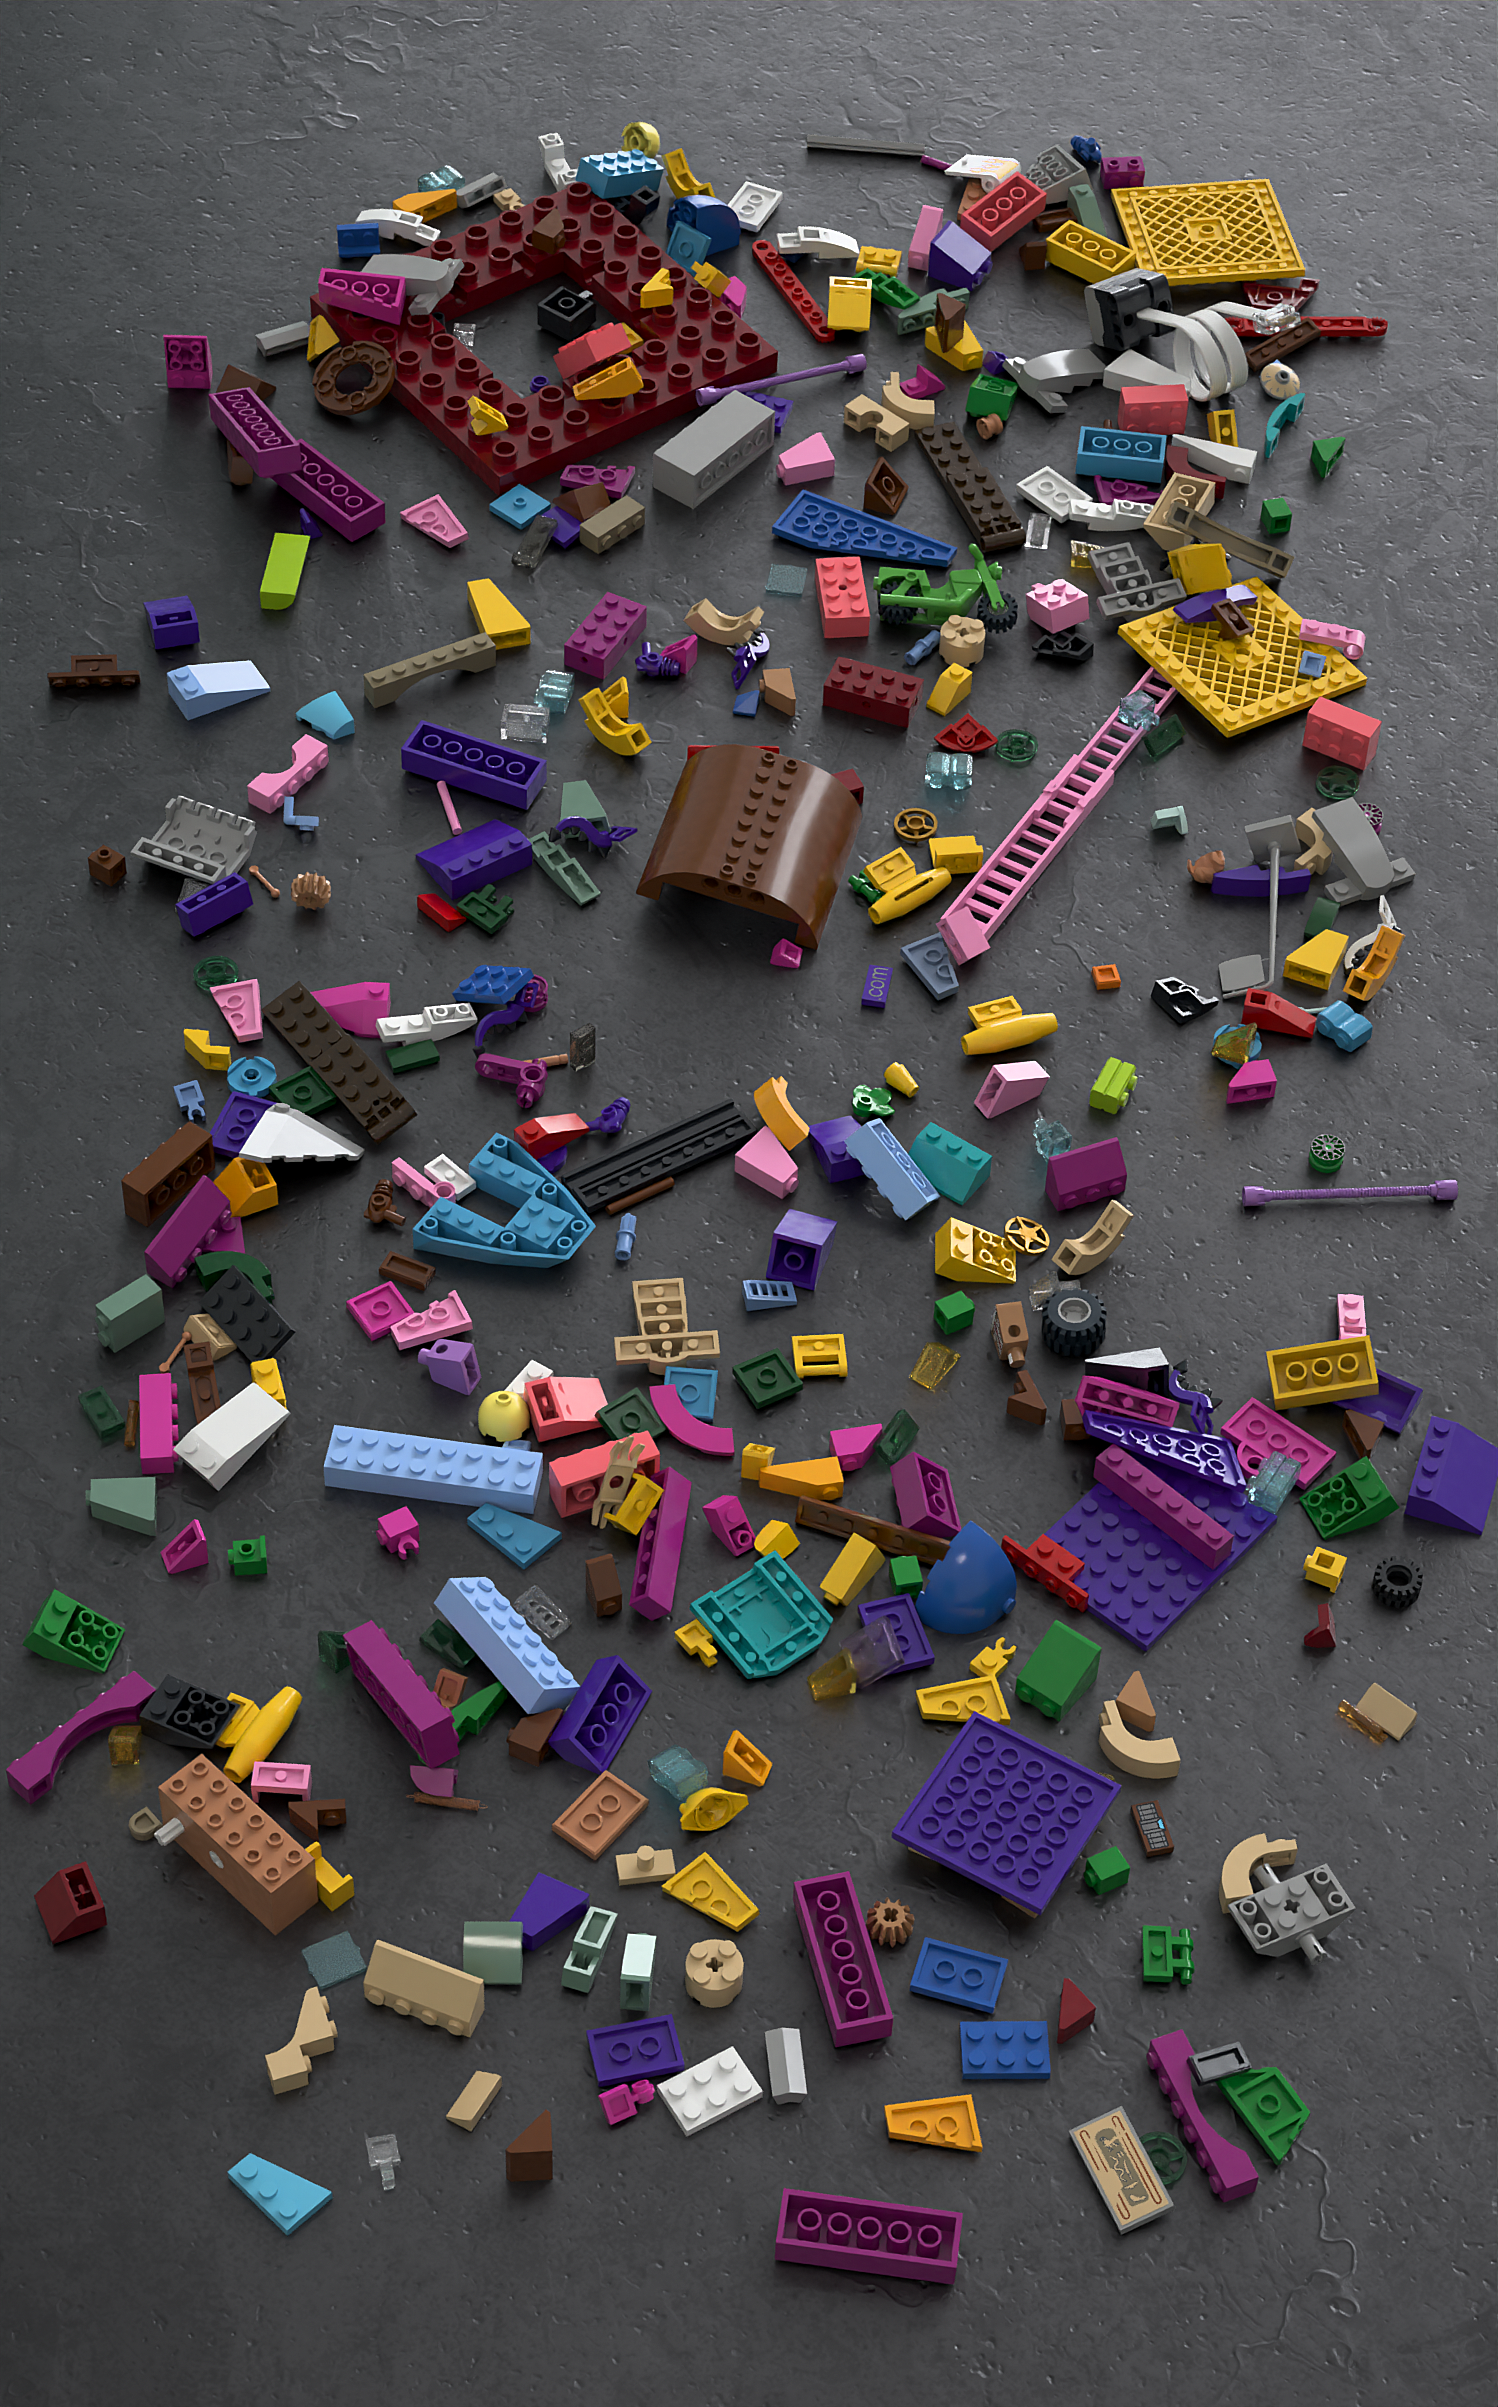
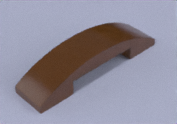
[183,1341,221,1425]

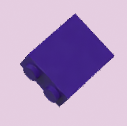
[928,221,993,291]
[766,1209,838,1290]

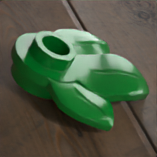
[852,1085,895,1117]

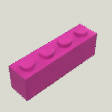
[139,1373,179,1474]

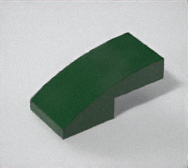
[1304,897,1341,938]

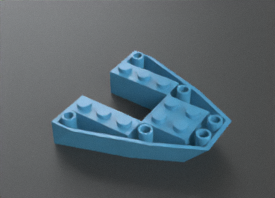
[413,1133,596,1268]

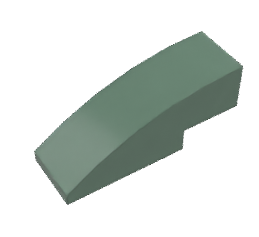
[561,1906,618,1993]

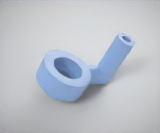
[283,796,319,831]

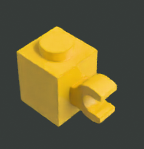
[691,261,731,298]

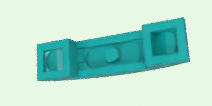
[1264,393,1306,458]

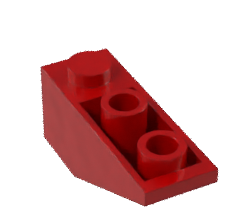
[1241,988,1316,1038]

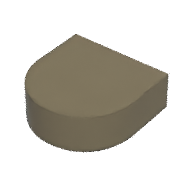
[129,1806,163,1840]

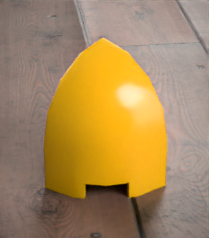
[754,1520,800,1559]

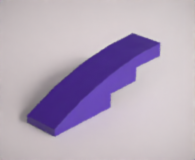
[1173,585,1258,623]
[1211,865,1311,897]

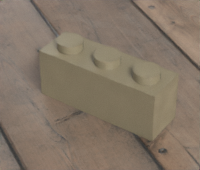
[580,495,645,554]

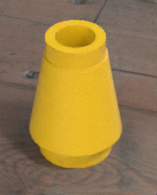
[883,1062,919,1098]

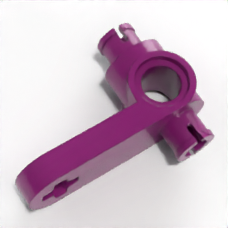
[475,1054,548,1108]

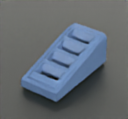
[742,1280,797,1311]

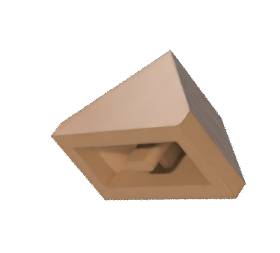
[1116,1671,1156,1732]

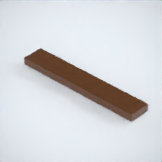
[795,1495,951,1566]

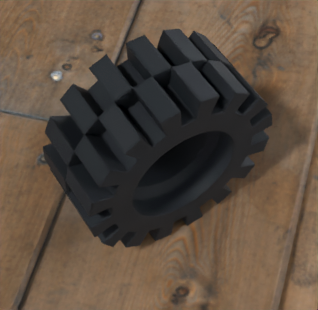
[1372,1556,1423,1608]

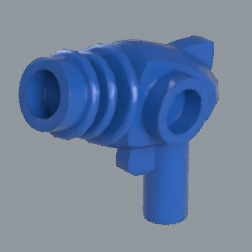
[1071,135,1102,163]

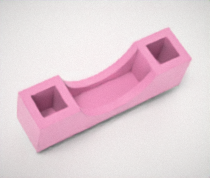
[247,734,329,814]

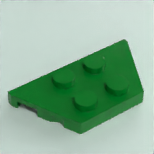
[1215,2067,1310,2165]

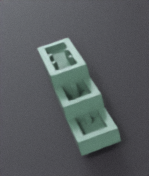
[528,831,601,905]

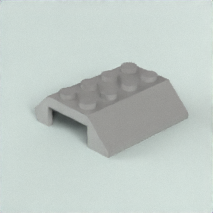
[130,796,257,884]

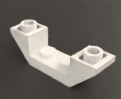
[538,133,578,192]

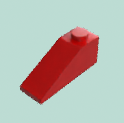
[514,1113,590,1160]

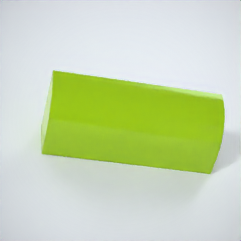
[260,533,310,610]

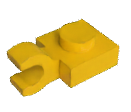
[675,1619,717,1668]

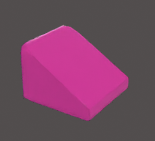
[770,938,803,968]

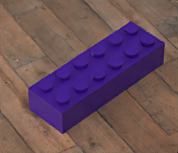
[401,720,547,810]

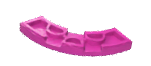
[649,1384,735,1456]

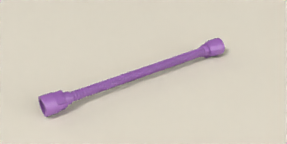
[696,354,867,406]
[1242,1180,1458,1206]

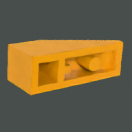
[393,189,457,224]
[573,357,644,400]
[759,1457,844,1500]

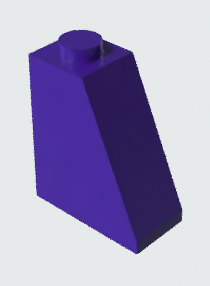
[509,1872,589,1951]

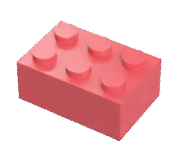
[1117,384,1188,435]
[1302,697,1382,771]

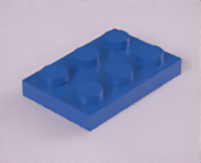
[452,965,534,1004]
[910,1937,1008,2014]
[959,2021,1051,2079]

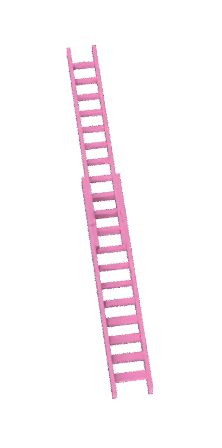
[941,665,1193,941]

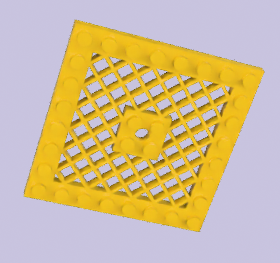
[1111,179,1305,286]
[1118,576,1367,738]

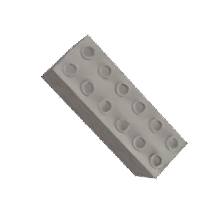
[652,390,775,509]

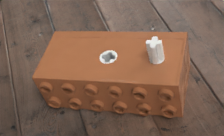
[154,1754,318,1936]

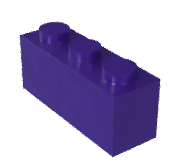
[175,872,254,937]

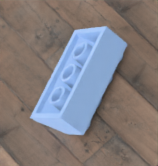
[844,1118,941,1220]

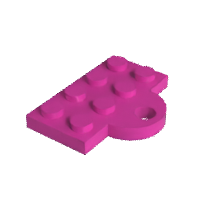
[1220,1397,1336,1490]

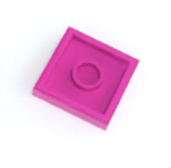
[346,1281,415,1341]

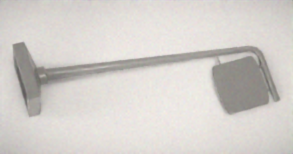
[1219,815,1301,999]

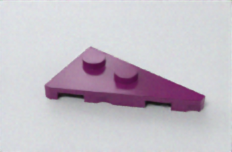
[1094,475,1164,506]

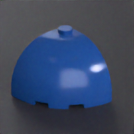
[666,195,741,256]
[915,1521,1017,1634]

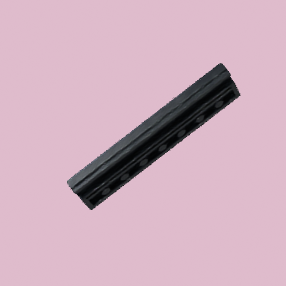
[561,1098,758,1214]

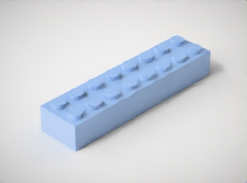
[324,1425,543,1514]

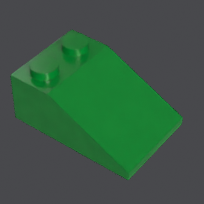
[965,374,1020,422]

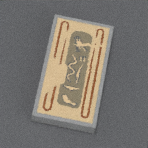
[1069,2106,1175,2235]

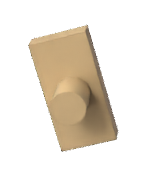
[616,1846,676,1886]

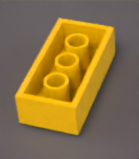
[1046,220,1136,284]
[1266,1335,1379,1411]

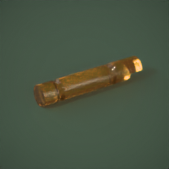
[124,1400,139,1447]
[1338,1699,1388,1742]

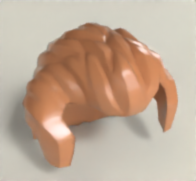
[1187,850,1225,884]

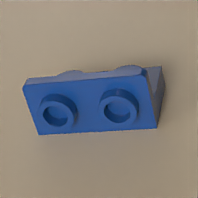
[337,223,380,258]

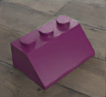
[1045,1137,1127,1211]
[890,1451,961,1538]

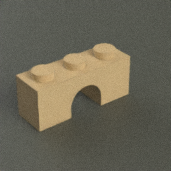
[844,395,909,452]

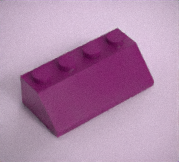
[144,1175,232,1288]

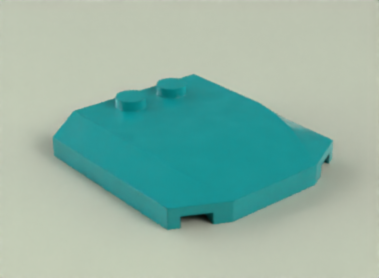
[689,1550,833,1679]

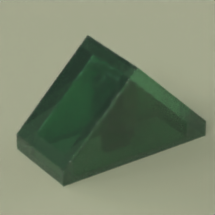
[317,1630,351,1674]

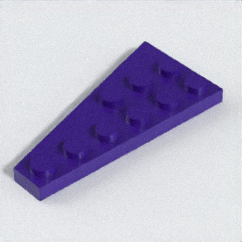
[1082,1410,1247,1494]

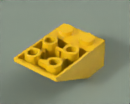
[827,277,872,332]
[1167,544,1233,595]
[935,1217,1016,1284]

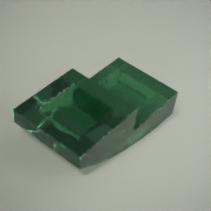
[419,1619,477,1668]

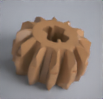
[291,872,331,910]
[866,1897,914,1948]

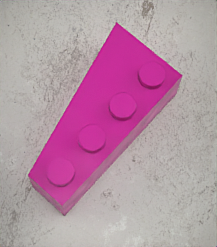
[318,268,406,325]

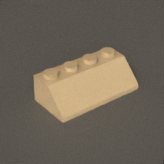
[1143,472,1215,551]
[364,1939,484,2037]

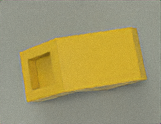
[184,1029,231,1071]

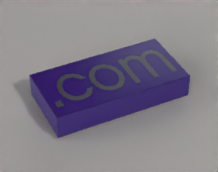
[861,964,893,1008]

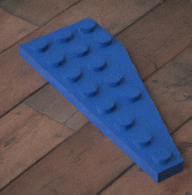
[772,490,957,567]

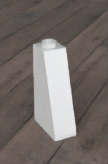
[1103,349,1191,398]

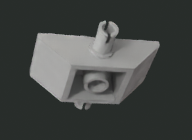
[1228,1863,1355,1965]

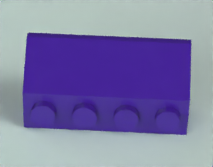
[547,1655,652,1775]

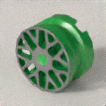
[1309,1134,1345,1173]

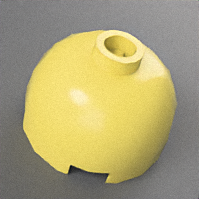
[622,122,660,159]
[478,1391,530,1442]

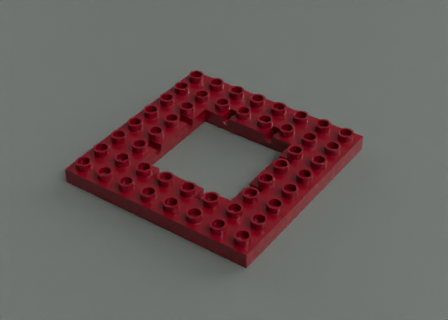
[310,182,778,497]

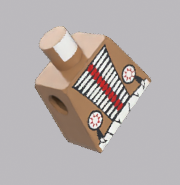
[991,1301,1029,1368]

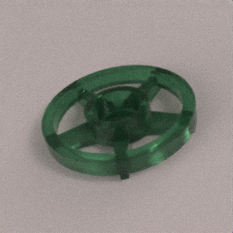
[995,729,1038,762]
[1316,765,1360,799]
[193,956,239,990]
[1139,2131,1187,2184]

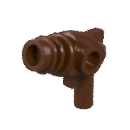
[364,1179,406,1226]

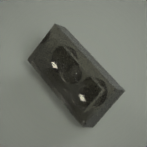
[570,1022,596,1072]

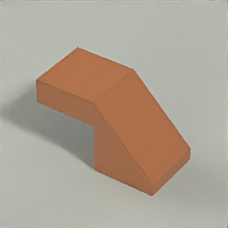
[433,1668,468,1711]

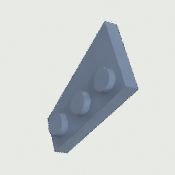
[900,932,959,1000]

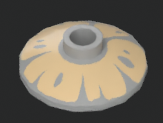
[1260,363,1300,400]

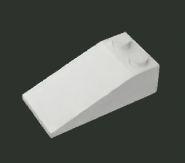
[173,1382,291,1491]

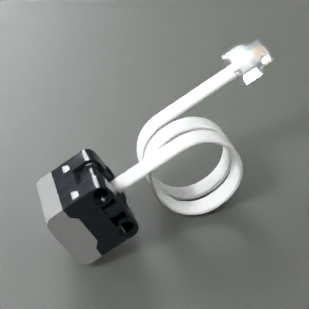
[1084,268,1301,402]

